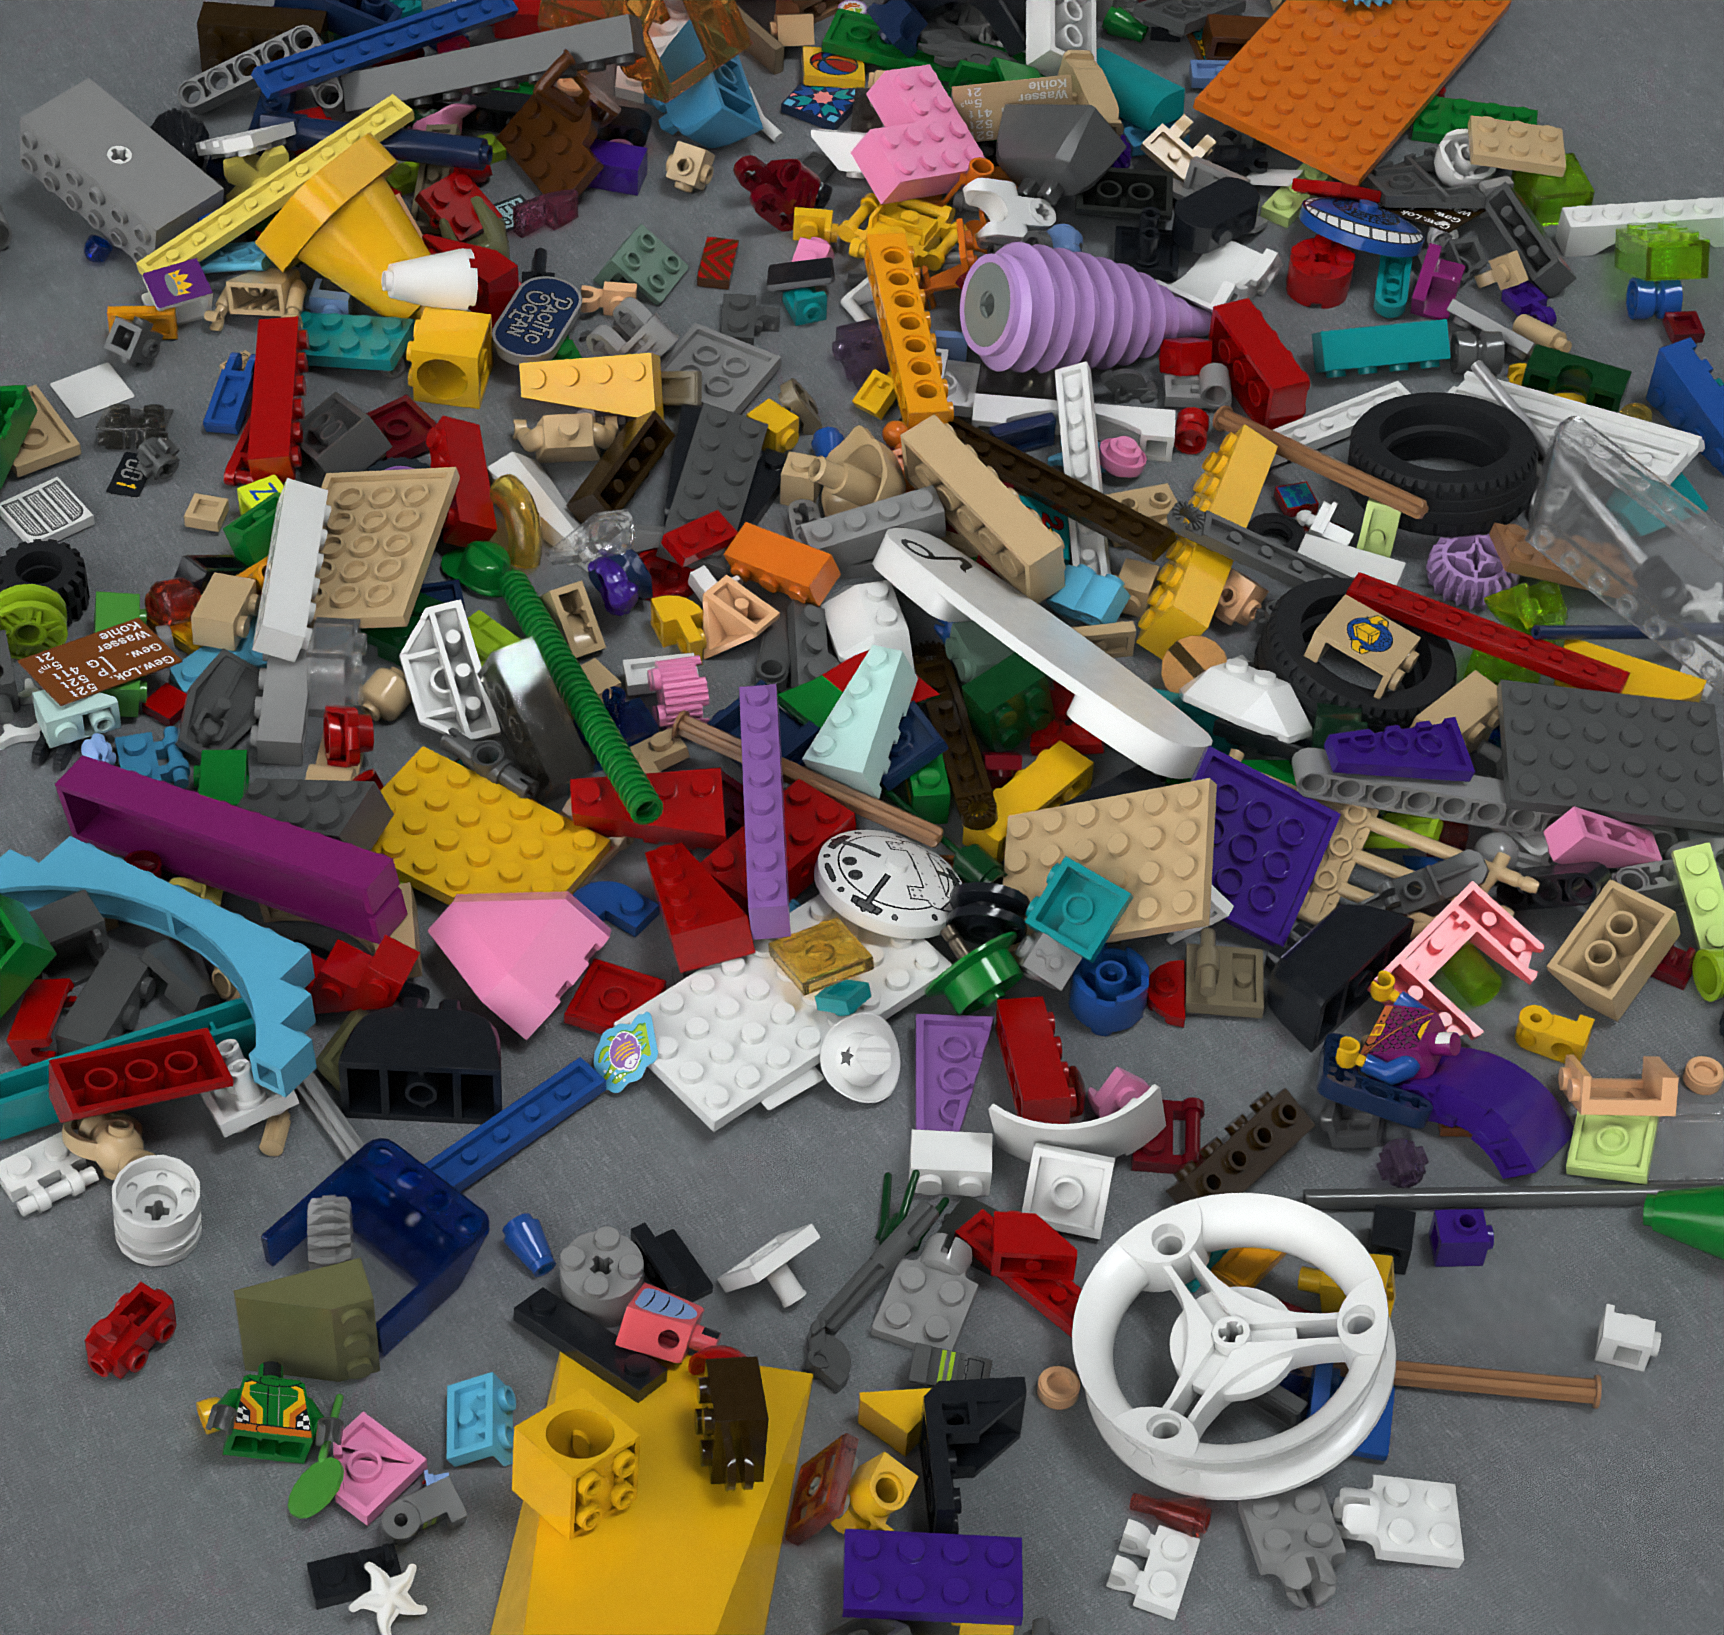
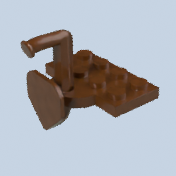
[496,49,621,214]

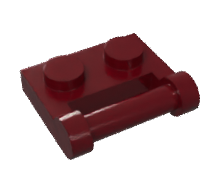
[1131,1097,1205,1174]

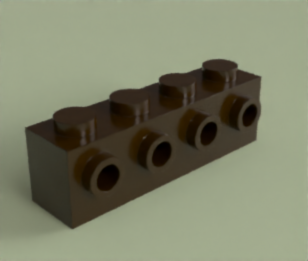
[566,410,675,531]
[1166,1088,1315,1204]

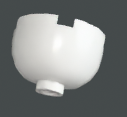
[1434,129,1496,189]

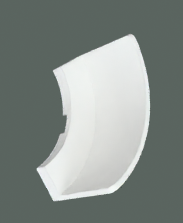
[1155,241,1283,313]
[988,1084,1166,1163]

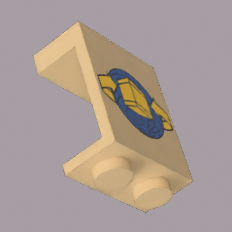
[1304,594,1421,700]

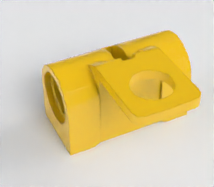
[828,1451,918,1534]

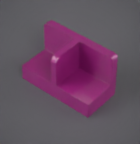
[1410,243,1465,322]

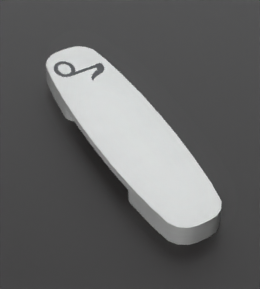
[872,528,1213,779]

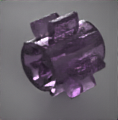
[1376,1138,1429,1188]

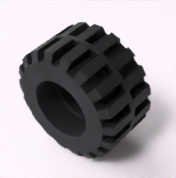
[0,539,90,626]

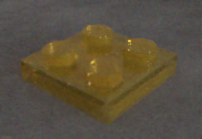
[768,917,874,996]

